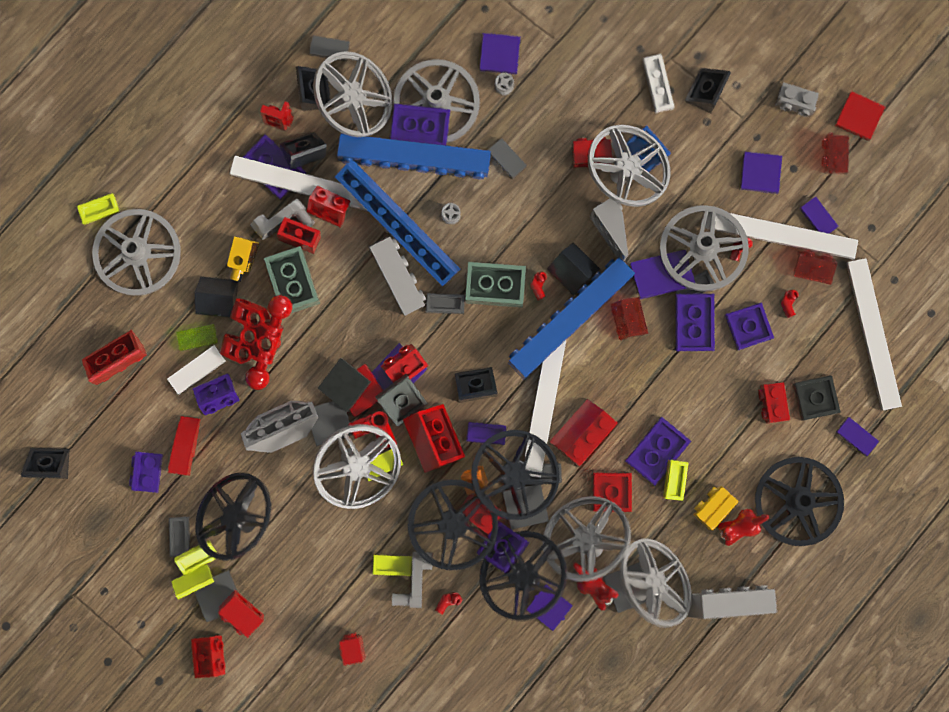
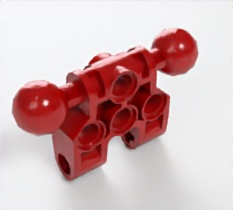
[219,295,293,390]

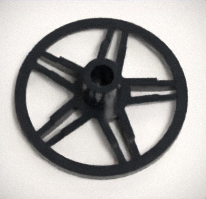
[471,430,560,520]
[754,457,844,546]
[195,472,271,561]
[408,479,498,570]
[479,531,567,621]

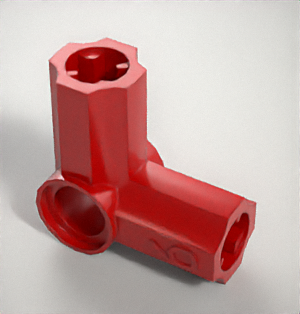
[348,411,397,449]

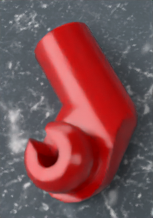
[530,271,547,301]
[781,289,798,318]
[435,592,462,615]

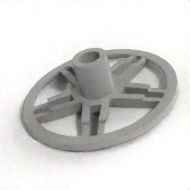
[313,52,392,137]
[394,59,480,143]
[588,125,670,207]
[660,205,749,291]
[92,209,181,296]
[313,425,401,509]
[543,496,631,581]
[620,539,692,627]

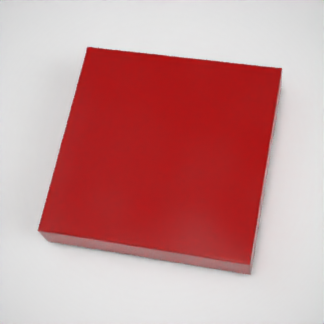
[835,91,886,141]
[350,364,383,417]
[593,473,632,512]

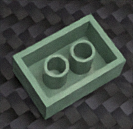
[264,246,320,313]
[465,262,526,308]

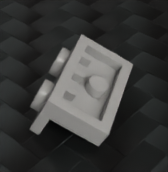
[776,82,819,117]

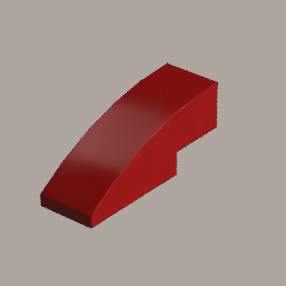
[168,416,201,476]

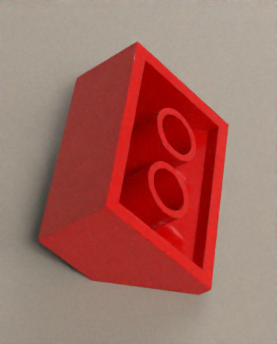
[81,330,147,385]
[549,399,618,467]
[403,404,465,473]

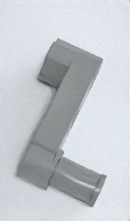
[250,199,315,240]
[392,552,433,608]

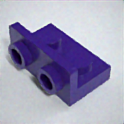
[193,374,240,415]
[129,452,163,493]

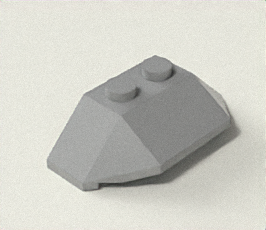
[241,401,318,453]

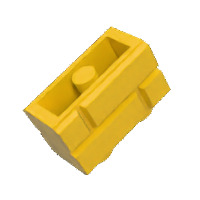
[693,486,739,530]

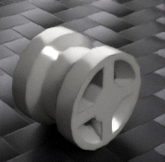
[495,73,514,95]
[442,203,460,225]

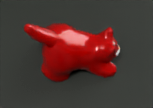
[717,509,769,546]
[573,563,619,611]

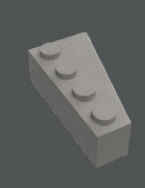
[368,236,426,316]
[688,585,777,619]

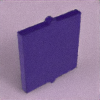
[526,584,573,631]

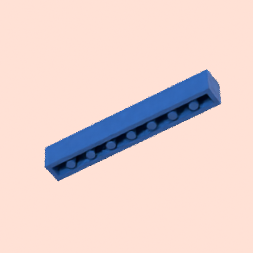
[337,134,491,179]
[335,161,461,286]
[508,257,635,380]

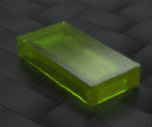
[176,324,218,351]

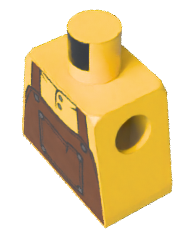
[227,236,260,282]

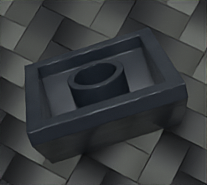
[296,66,332,111]
[685,68,731,113]
[279,131,327,170]
[547,242,600,296]
[195,276,239,318]
[454,367,498,403]
[21,448,70,479]

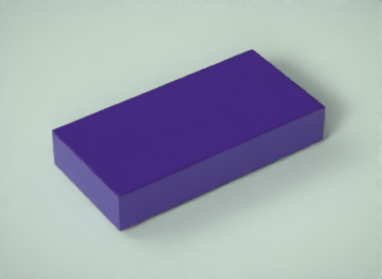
[800,197,839,234]
[836,417,879,456]
[466,422,507,445]

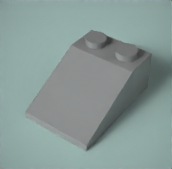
[590,198,628,261]

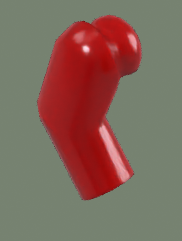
[730,237,753,261]

